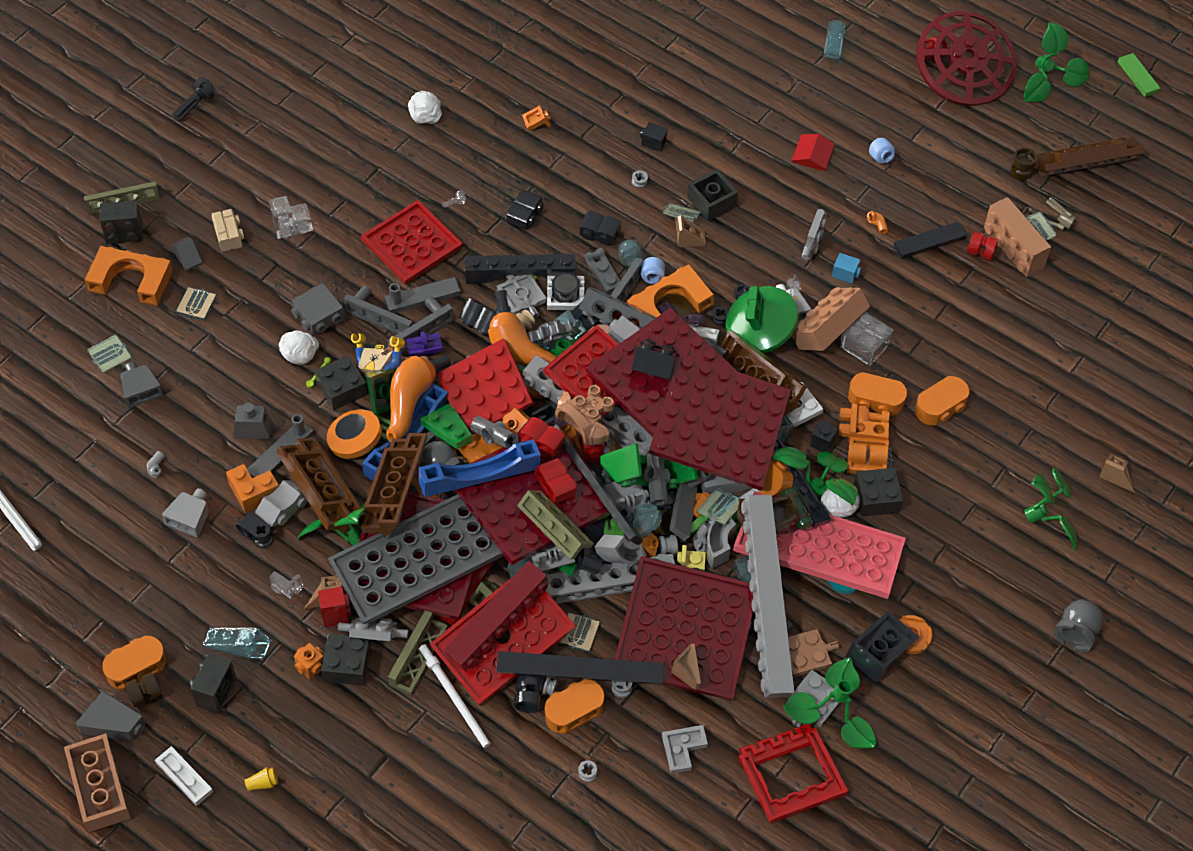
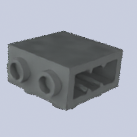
[291,283,344,336]

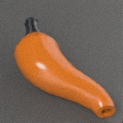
[488,290,557,366]
[386,355,451,442]

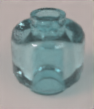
[618,240,642,267]

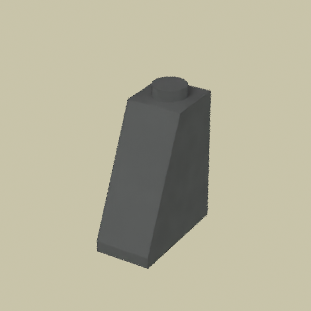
[75,691,145,741]

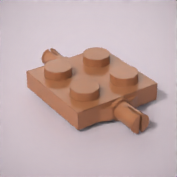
[788,629,839,678]

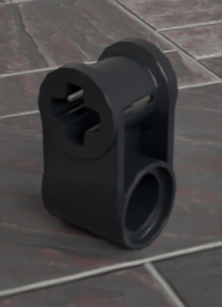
[236,511,273,548]

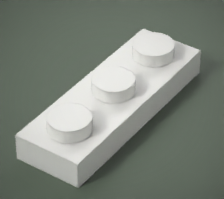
[155,746,213,806]

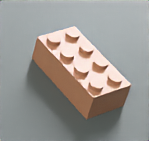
[984,197,1051,277]
[792,287,870,351]
[64,733,131,833]

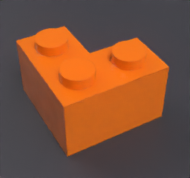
[226,464,279,513]

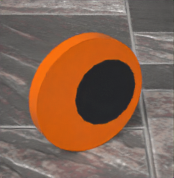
[327,409,382,459]

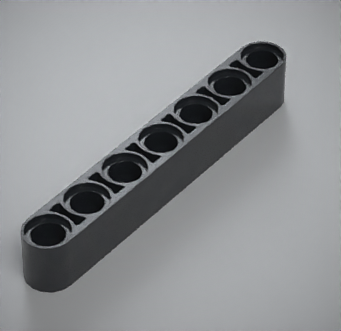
[576,461,606,575]

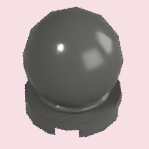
[420,441,469,467]
[1054,599,1104,652]

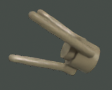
[1029,197,1076,230]

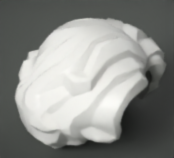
[408,91,442,124]
[279,330,319,365]
[821,488,860,518]

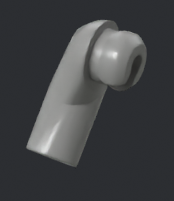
[146,451,165,478]
[693,522,710,552]

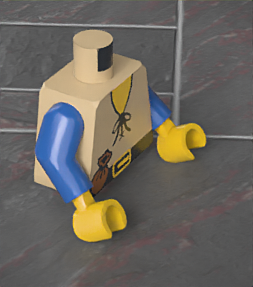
[351,333,405,386]

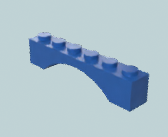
[362,383,449,481]
[418,439,541,497]

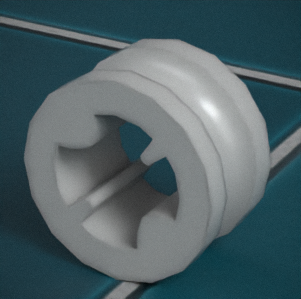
[632,170,648,188]
[542,677,558,696]
[578,760,597,782]

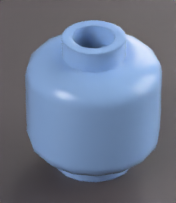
[869,138,895,164]
[641,257,665,284]

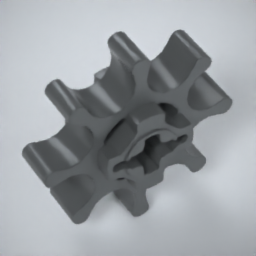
[528,320,575,344]

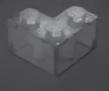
[269,196,313,239]

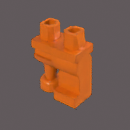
[838,403,890,443]

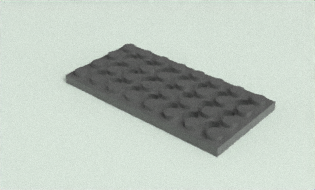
[328,494,504,624]

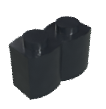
[507,189,544,230]
[580,211,621,245]
[459,298,496,337]

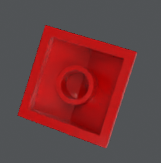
[792,134,834,171]

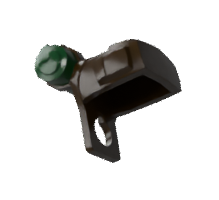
[772,488,813,535]

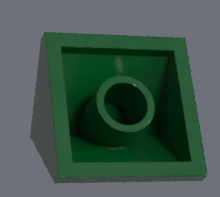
[365,368,395,415]

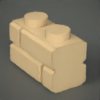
[211,209,244,252]

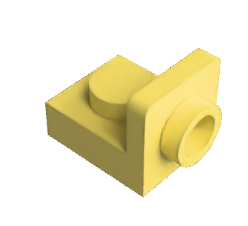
[677,545,706,571]

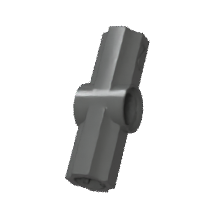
[470,416,519,449]
[643,446,670,506]

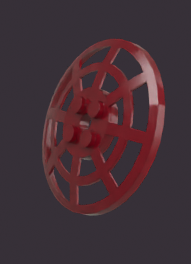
[916,11,1017,106]

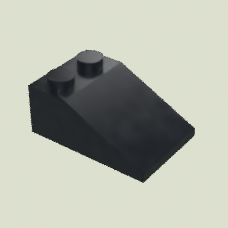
[845,611,919,683]

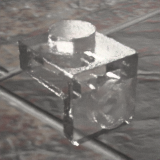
[269,571,303,599]

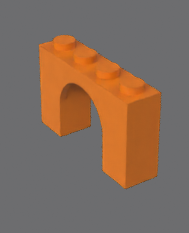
[85,246,173,306]
[627,264,714,322]

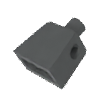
[120,362,163,409]
[234,402,272,439]

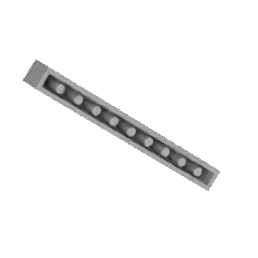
[741,495,794,698]

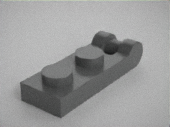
[584,248,620,294]

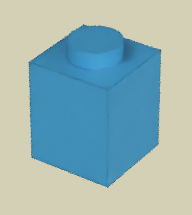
[832,253,862,284]

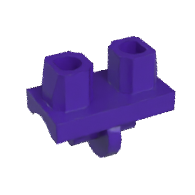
[406,332,443,357]

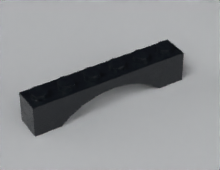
[465,254,576,284]

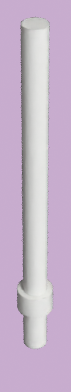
[419,644,491,748]

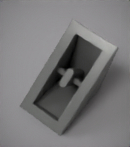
[170,237,202,271]

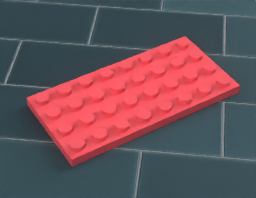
[733,491,906,599]

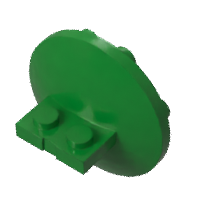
[726,286,799,353]

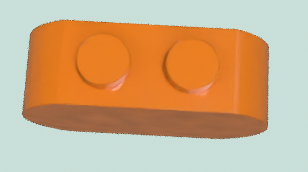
[848,372,907,416]
[915,376,969,426]
[758,451,793,498]
[103,636,166,690]
[545,679,604,734]

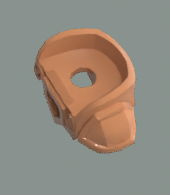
[555,385,614,446]

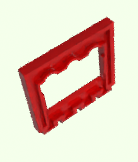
[739,724,848,824]

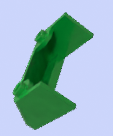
[600,444,698,490]

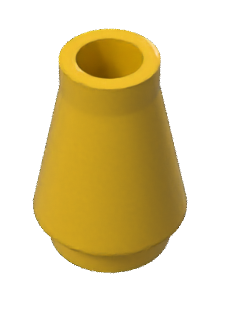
[245,767,278,791]

